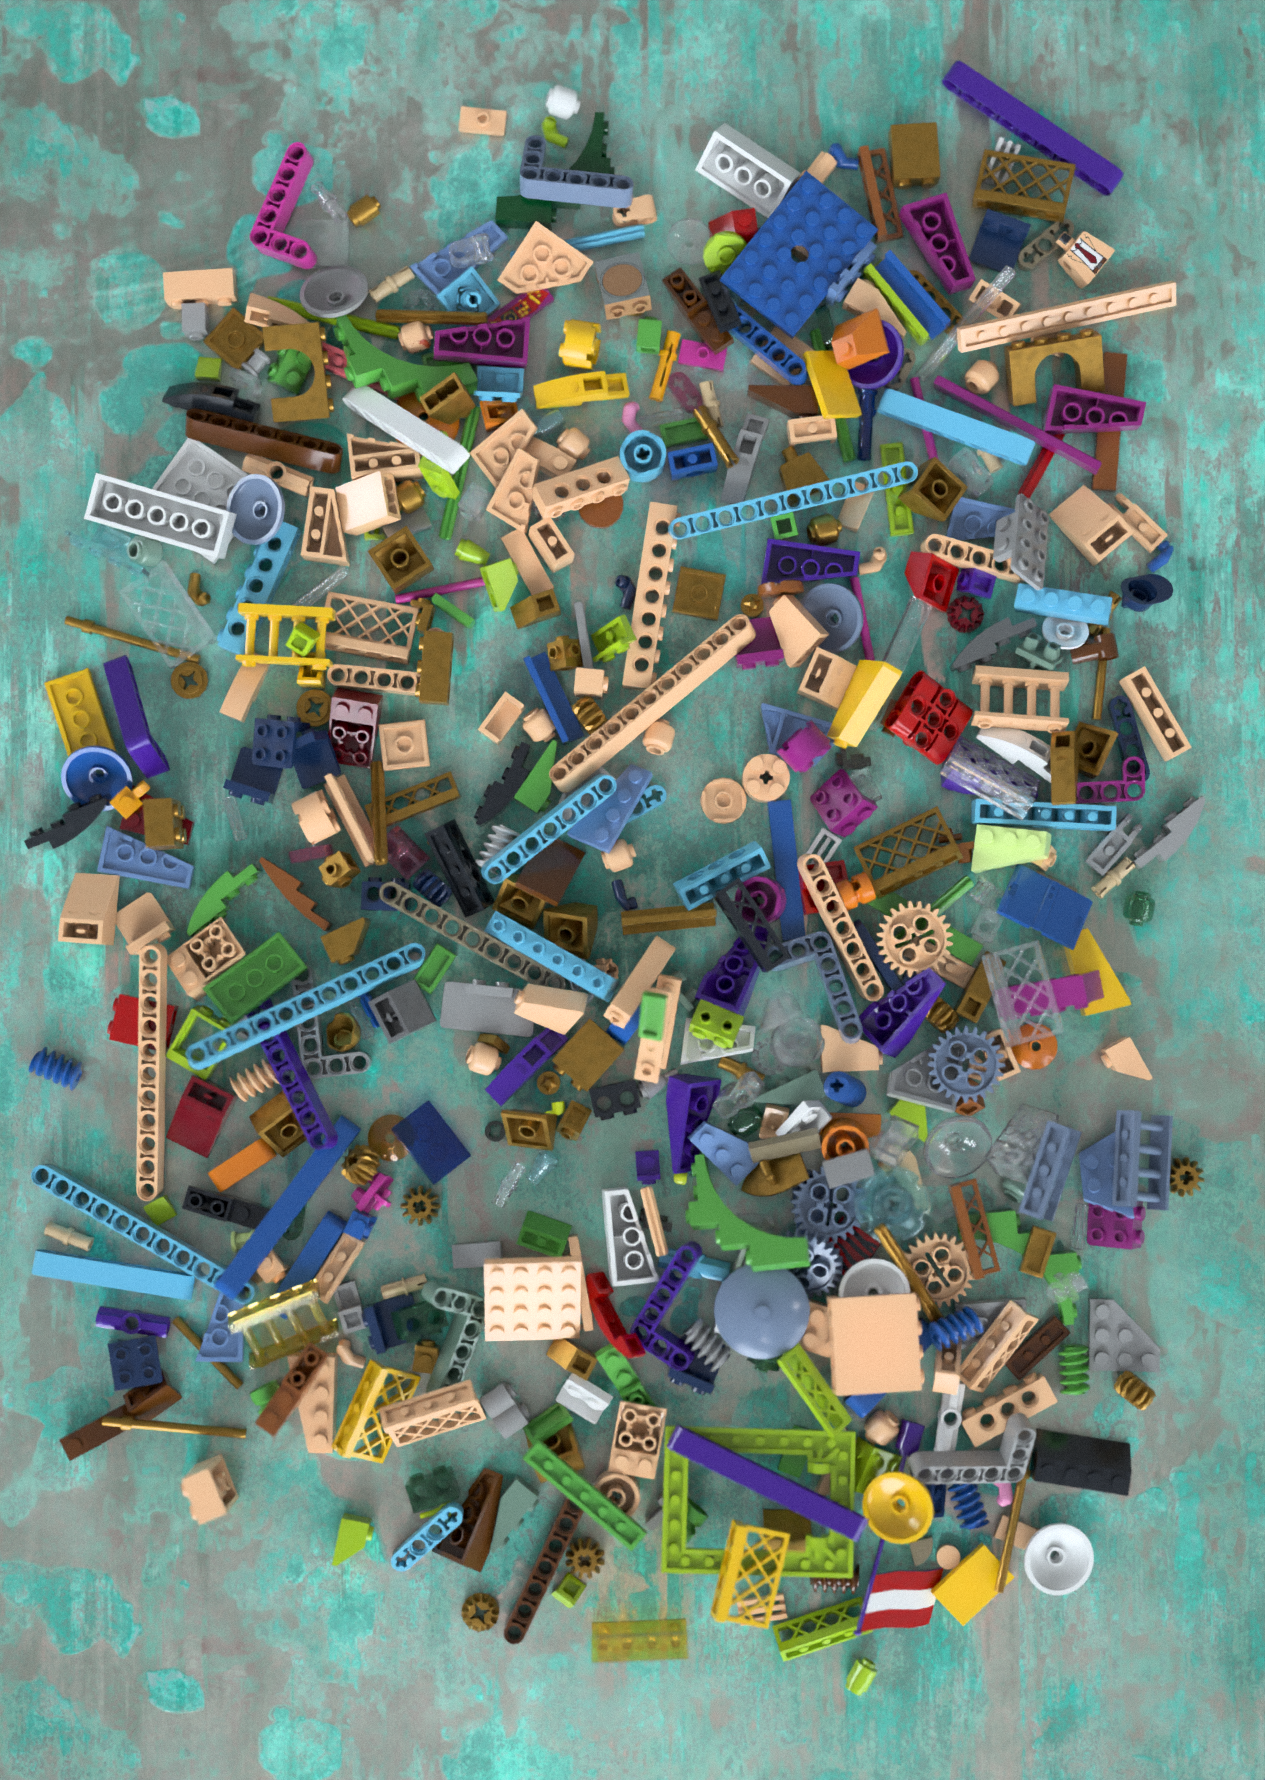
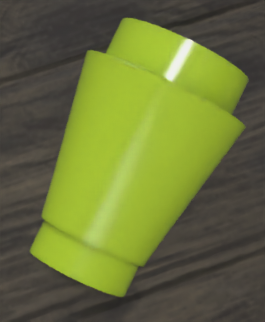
[454,538,490,566]

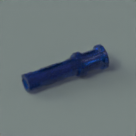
[857,388,878,461]

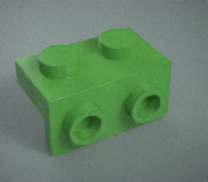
[267,349,312,395]

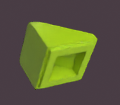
[195,357,222,382]
[286,622,320,658]
[143,1194,178,1226]
[551,1572,586,1608]

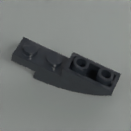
[162,382,261,422]
[474,742,531,827]
[24,793,112,849]
[182,1185,271,1230]

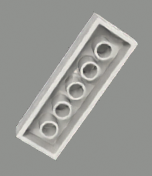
[84,473,237,559]

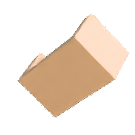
[786,415,837,447]
[478,691,525,746]

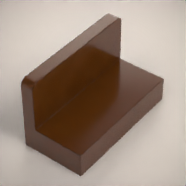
[123,1368,182,1420]

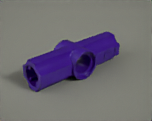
[96,1306,171,1338]

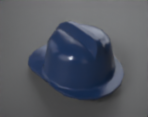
[1121,574,1173,612]

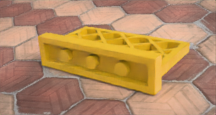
[331,1359,421,1464]
[710,1519,790,1629]

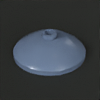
[226,474,285,545]
[801,583,863,654]

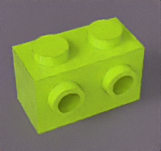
[689,999,744,1049]

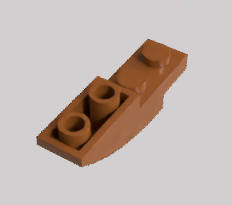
[254,1342,329,1437]

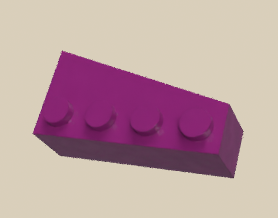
[898,192,976,295]
[433,317,530,369]
[1042,384,1146,435]
[994,970,1104,1020]

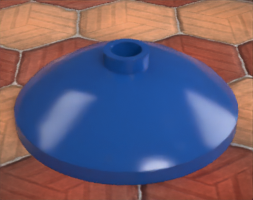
[61,746,133,811]

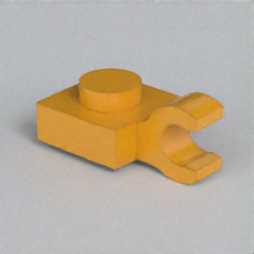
[109,780,151,819]

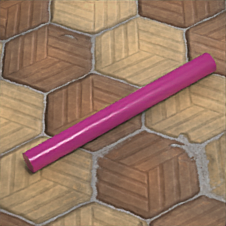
[910,377,939,460]
[395,577,485,604]
[850,577,875,661]

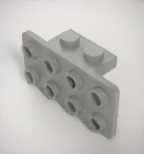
[993,493,1049,591]
[440,979,534,1037]

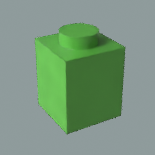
[636,316,662,354]
[770,512,799,540]

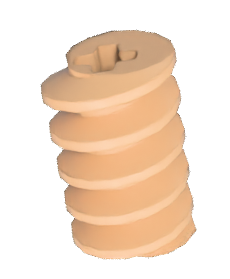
[230,1059,280,1102]

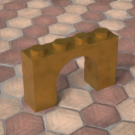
[262,322,334,423]
[1004,328,1105,406]

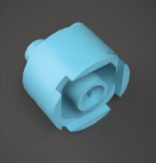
[620,430,666,483]

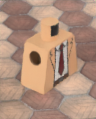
[1056,231,1115,289]

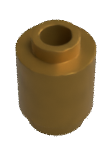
[346,194,381,228]

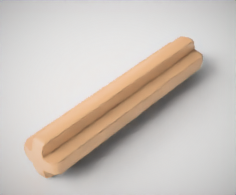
[640,1186,669,1256]

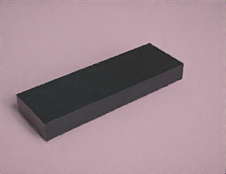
[698,270,742,334]

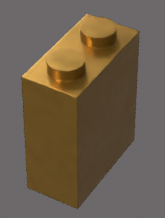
[888,122,941,190]
[552,1018,625,1092]

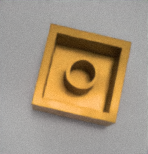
[143,798,187,850]

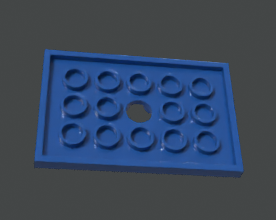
[720,171,878,339]

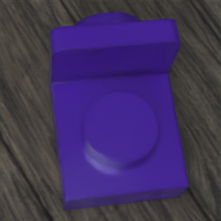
[956,568,997,599]
[635,1150,661,1185]

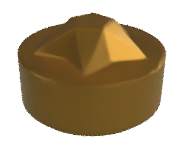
[740,594,764,618]
[537,1071,560,1095]

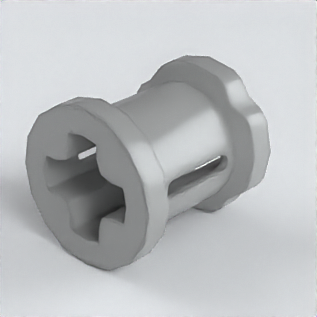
[241,348,272,379]

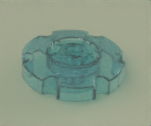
[854,1165,931,1240]

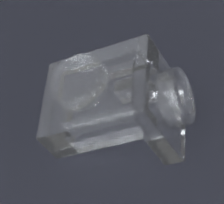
[849,767,882,802]

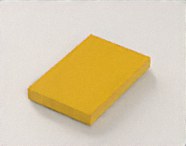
[802,351,862,419]
[930,1542,1015,1626]

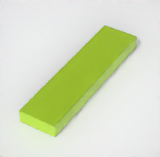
[879,442,914,537]

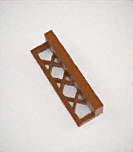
[857,145,903,244]
[948,1178,1001,1280]

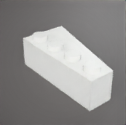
[601,1187,659,1286]

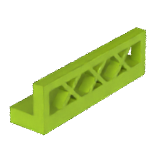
[863,259,930,346]
[777,1343,852,1438]
[772,1596,873,1662]

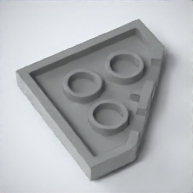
[886,1041,964,1113]
[1087,1298,1160,1372]

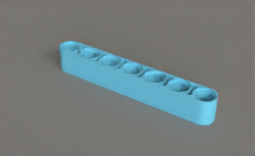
[877,388,1035,466]
[481,773,617,884]
[32,1249,195,1300]

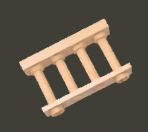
[971,665,1069,734]
[634,974,683,1083]

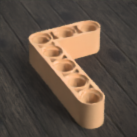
[327,628,444,696]

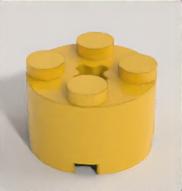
[559,319,601,370]

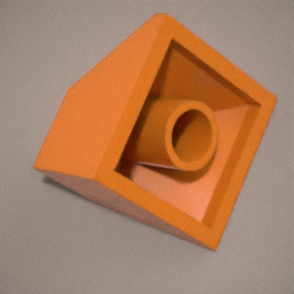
[831,308,889,370]

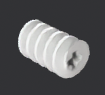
[475,824,520,875]

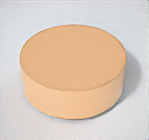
[936,1543,960,1569]

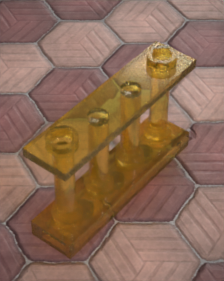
[228,1278,339,1370]
[591,1618,688,1663]

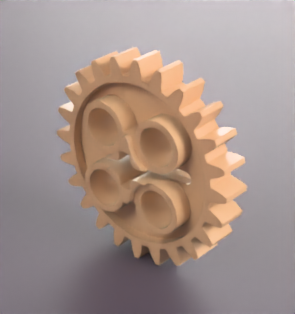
[876,901,953,977]
[903,1231,974,1308]

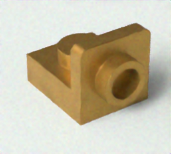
[410,598,436,634]
[556,1100,592,1141]
[412,1339,440,1374]

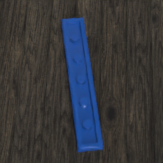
[767,799,806,941]

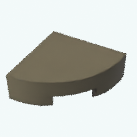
[909,1536,933,1566]

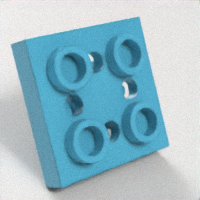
[436,266,501,327]

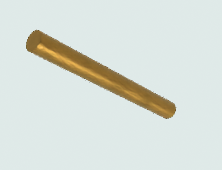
[1092,627,1111,721]
[172,1316,243,1390]

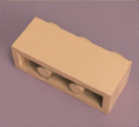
[163,268,238,309]

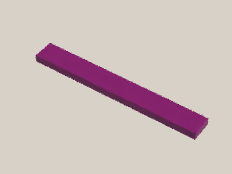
[933,375,1102,475]

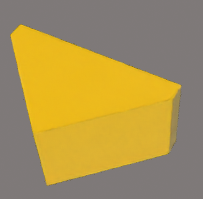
[297,652,326,689]

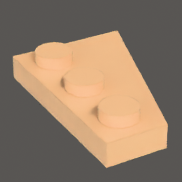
[469,409,538,489]
[486,448,540,533]

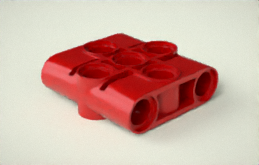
[885,670,973,765]

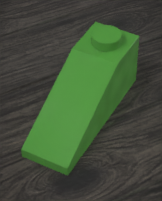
[514,740,558,815]

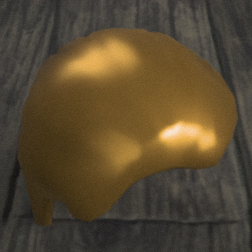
[326,1012,361,1052]

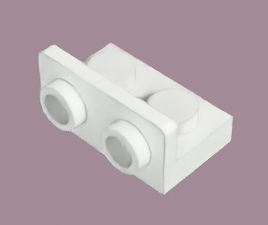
[775,1100,832,1136]
[556,1373,613,1424]

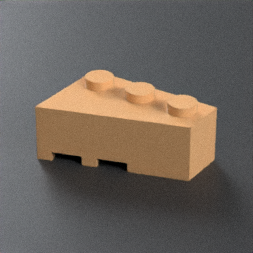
[347,433,424,483]

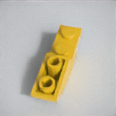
[533,371,629,409]

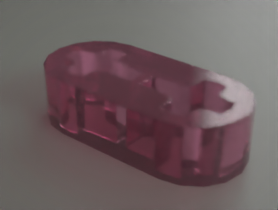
[668,372,702,414]
[288,844,334,864]

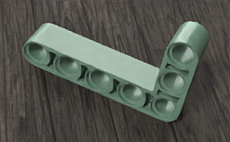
[422,1280,485,1393]

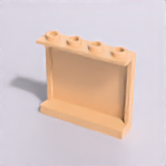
[827,1291,925,1396]

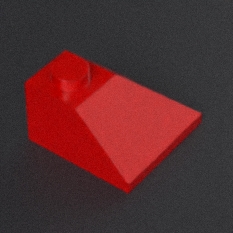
[708,208,758,244]
[904,551,959,613]

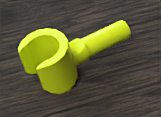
[544,1101,565,1115]
[673,1172,688,1185]
[419,1500,452,1519]

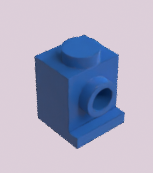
[343,1208,377,1240]

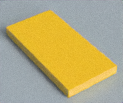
[44,668,118,757]

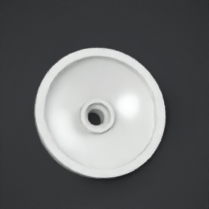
[839,1258,910,1297]
[1024,1523,1094,1595]

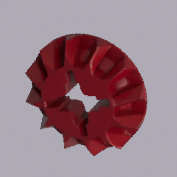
[947,595,984,633]

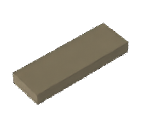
[748,1127,821,1163]

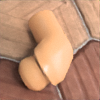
[858,547,887,575]
[336,1339,367,1369]

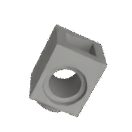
[181,303,210,340]

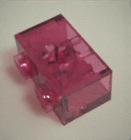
[387,825,430,880]

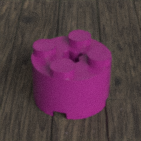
[776,720,831,773]
[735,877,786,924]

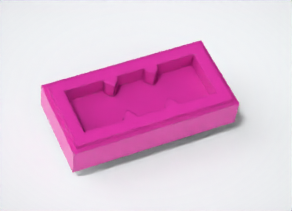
[678,339,728,372]

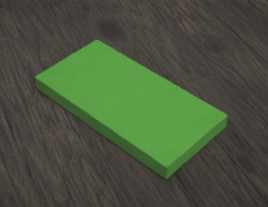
[203,932,308,1026]

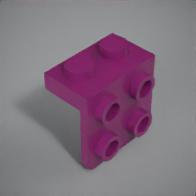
[735,617,784,670]
[810,769,878,837]
[1087,1201,1146,1250]

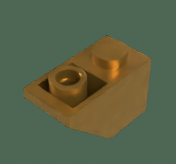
[510,588,561,630]
[546,1338,598,1381]

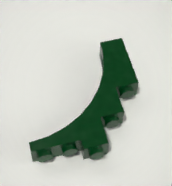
[495,112,615,231]

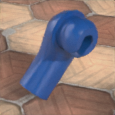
[829,143,859,170]
[1146,540,1174,573]

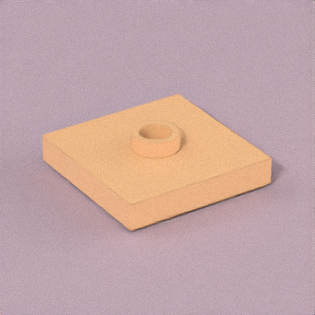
[750,326,815,385]
[378,719,430,771]

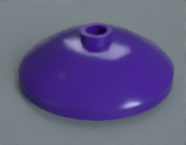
[847,320,904,390]

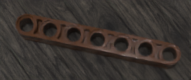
[185,409,343,474]
[504,1496,584,1645]

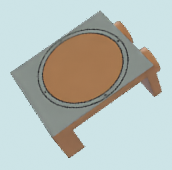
[594,252,652,320]

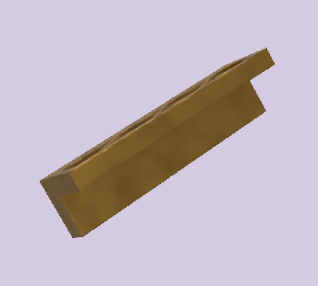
[364,771,461,830]

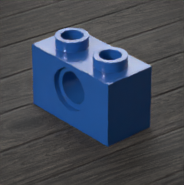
[667,443,718,481]

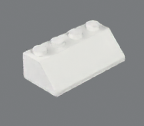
[695,123,801,218]

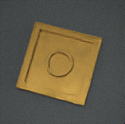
[203,307,264,373]
[672,566,726,621]

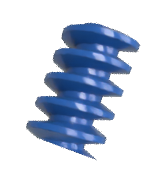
[29,1046,82,1091]
[824,1071,867,1107]
[929,1306,983,1351]
[947,1483,990,1529]

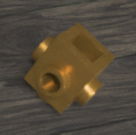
[547,635,583,671]
[318,851,361,888]

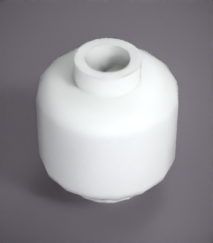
[545,85,581,120]

